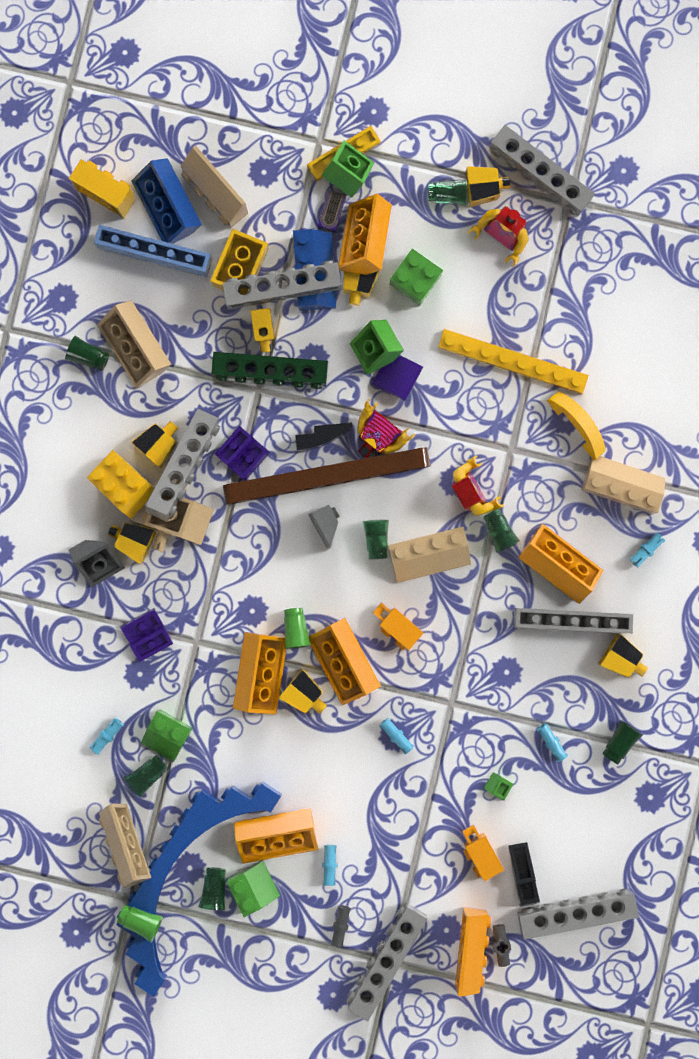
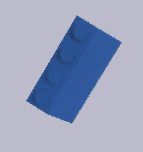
[131,158,202,244]
[293,229,336,311]

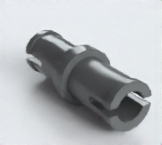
[331,905,351,947]

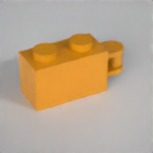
[372,603,424,650]
[462,825,504,882]

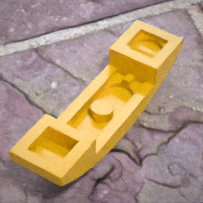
[547,392,606,460]

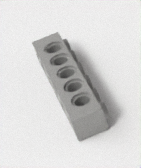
[489,125,595,216]
[223,261,342,310]
[145,409,220,522]
[513,608,633,634]
[517,889,639,940]
[346,903,427,1022]

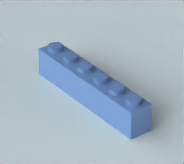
[94,225,212,277]

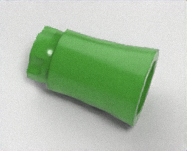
[284,608,311,649]
[117,905,163,943]

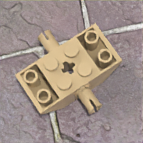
[129,479,214,552]

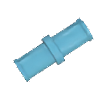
[629,532,665,568]
[89,717,124,755]
[379,718,414,754]
[537,723,568,762]
[322,845,338,886]

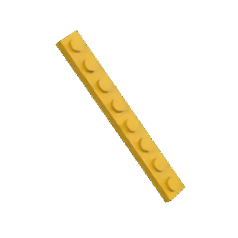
[438,329,589,394]

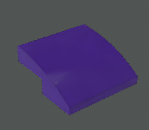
[371,355,423,401]
[215,426,270,481]
[120,608,173,662]

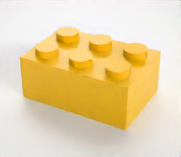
[69,159,136,218]
[210,228,269,295]
[87,450,155,519]

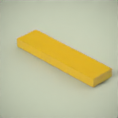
[307,126,381,182]

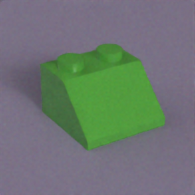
[321,140,374,198]
[349,319,404,374]
[141,709,193,762]
[227,861,280,917]

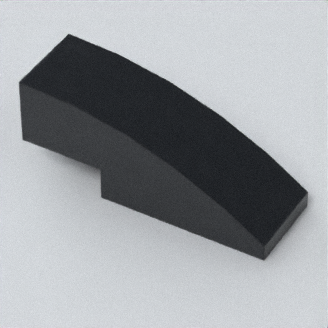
[295,422,352,452]
[508,842,540,907]

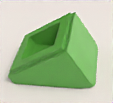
[484,772,514,800]

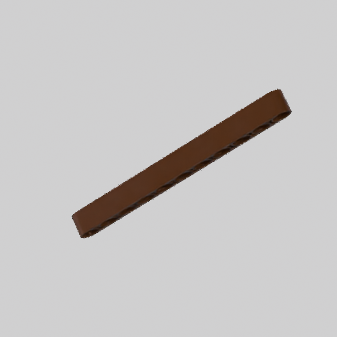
[223,447,431,504]

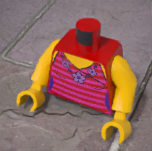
[468,206,529,267]
[357,398,415,458]
[452,456,504,516]

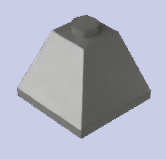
[308,505,340,550]
[69,540,125,587]

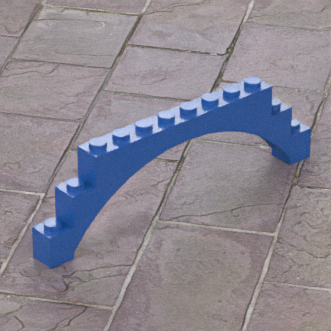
[116,782,282,997]

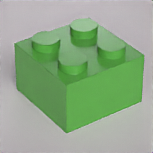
[389,248,443,305]

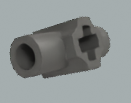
[492,924,511,967]

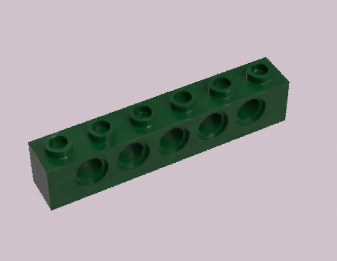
[211,351,328,389]

